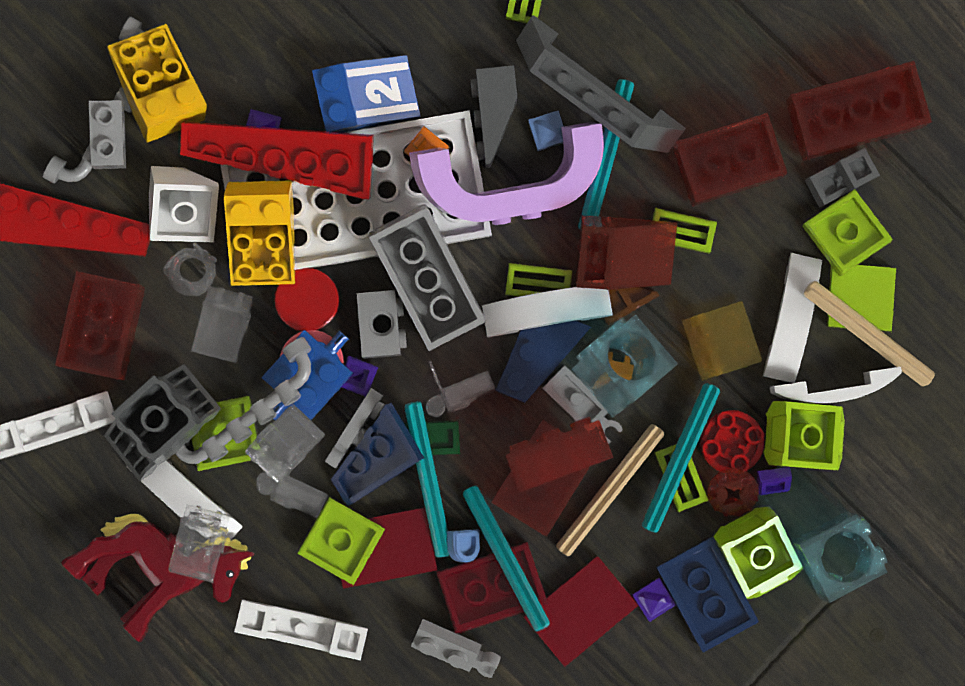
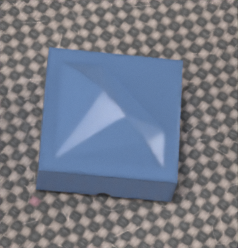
[528,111,564,151]

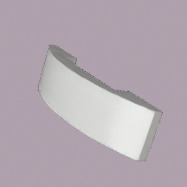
[763,253,822,383]
[482,284,613,337]
[770,367,902,404]
[0,391,115,459]
[126,460,243,541]
[234,600,368,660]

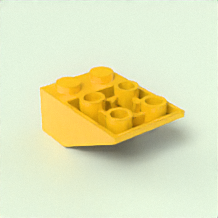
[107,24,207,143]
[224,181,295,286]

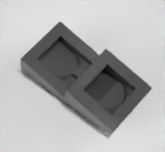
[805,148,880,208]

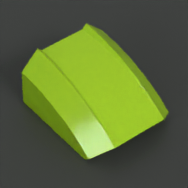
[763,401,845,470]
[714,507,803,599]

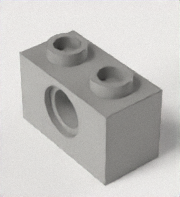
[89,100,126,169]
[357,290,407,359]

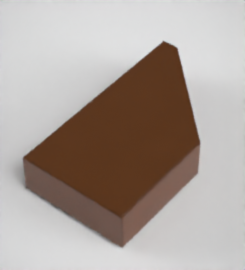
[603,282,659,326]

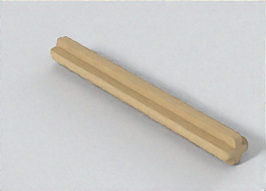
[804,281,935,387]
[556,424,664,556]

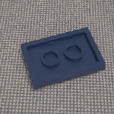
[656,536,759,652]

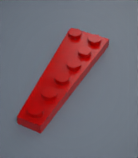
[180,121,374,200]
[0,183,150,257]

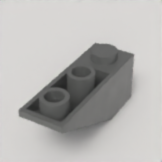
[470,66,517,168]

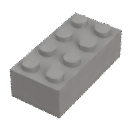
[369,203,486,351]

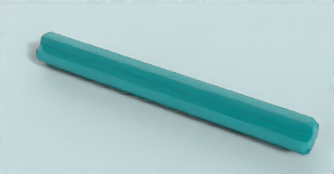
[578,79,634,232]
[642,383,720,533]
[405,402,449,557]
[463,486,550,632]

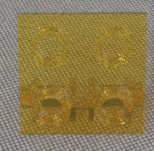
[682,301,762,381]

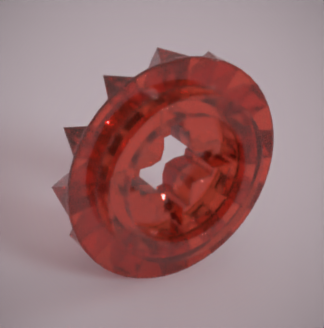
[707,468,759,517]

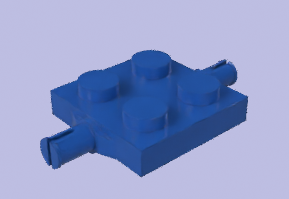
[262,330,353,421]

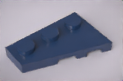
[496,320,591,403]
[331,403,424,507]

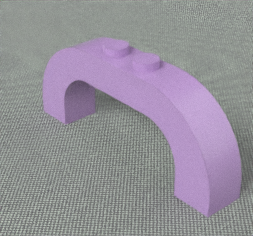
[409,122,604,225]

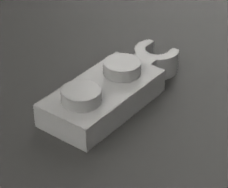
[542,366,623,444]
[325,388,385,468]
[411,619,501,678]

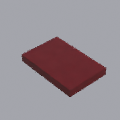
[341,507,438,589]
[436,542,548,634]
[524,556,639,667]

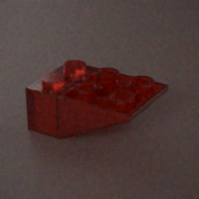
[576,215,677,290]

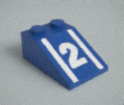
[312,55,421,133]

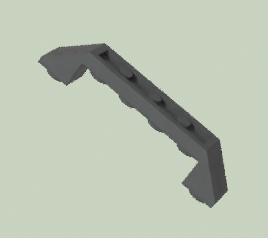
[516,15,686,153]

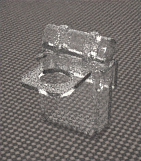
[191,286,253,363]
[426,360,495,417]
[245,404,325,483]
[256,446,328,518]
[169,504,231,583]

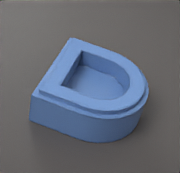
[447,529,480,562]

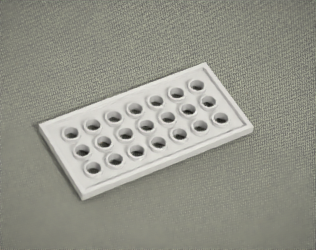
[221,111,492,270]

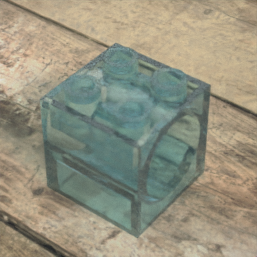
[572,315,677,418]
[791,512,888,603]

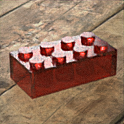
[786,61,932,161]

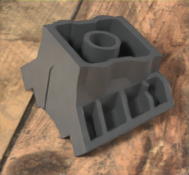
[104,364,221,481]

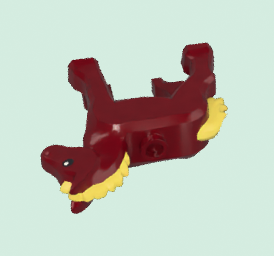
[61,514,254,642]

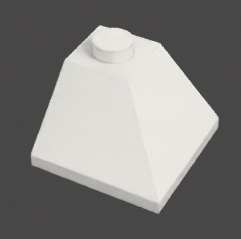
[149,166,219,242]

